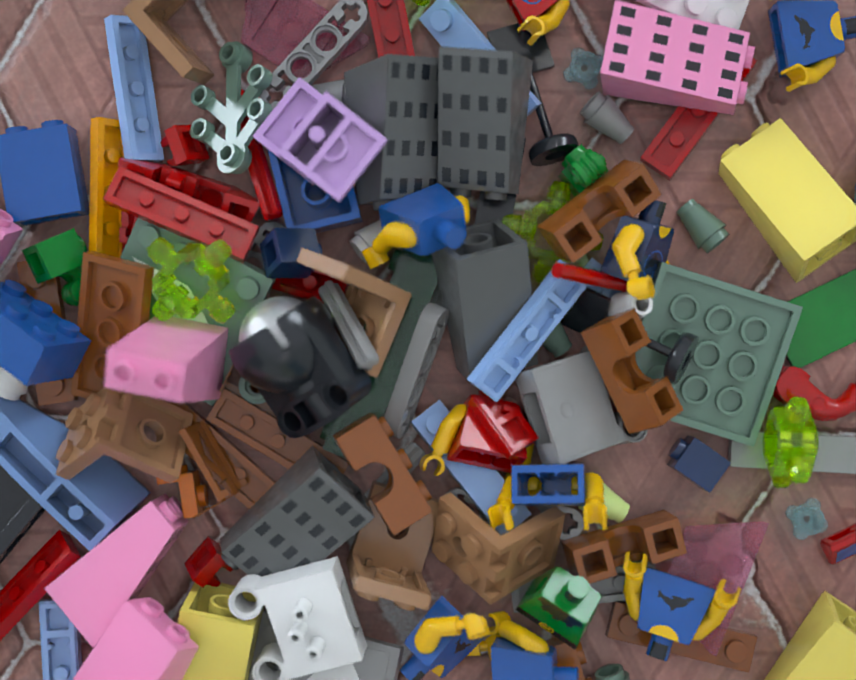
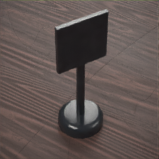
[487,23,579,166]
[561,287,698,384]

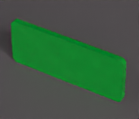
[786,268,856,368]

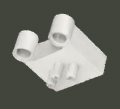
[228,556,367,680]

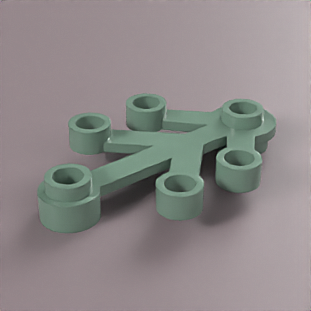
[190,41,273,175]

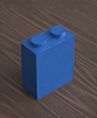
[0,120,89,227]

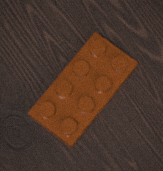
[71,251,154,399]

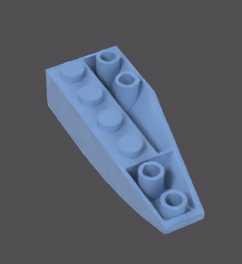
[0,397,151,551]

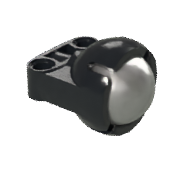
[229,296,372,439]

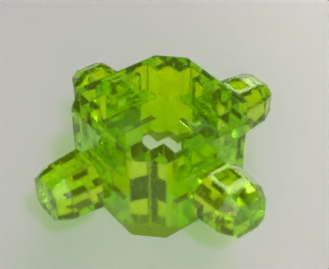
[501,181,604,283]
[146,237,236,324]
[763,397,819,488]

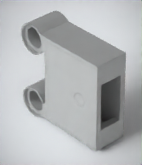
[516,345,648,465]

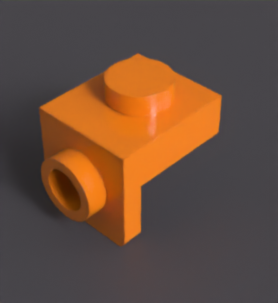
[156,465,209,519]

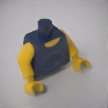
[600,200,674,300]

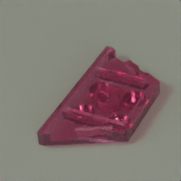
[241,0,371,78]
[667,521,769,656]

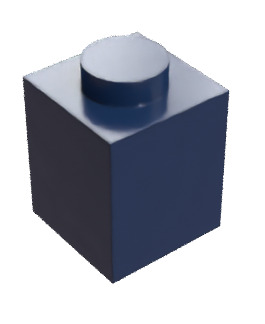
[260,227,323,278]
[667,435,731,493]

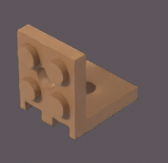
[122,0,214,85]
[296,248,412,378]
[55,387,194,483]
[346,481,439,611]
[431,492,566,605]

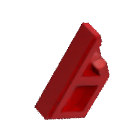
[467,395,539,459]

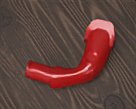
[772,366,856,421]

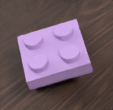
[252,77,388,203]

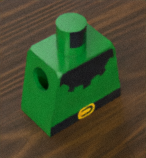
[515,566,602,650]

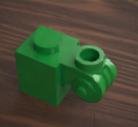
[558,144,608,197]
[22,228,87,306]

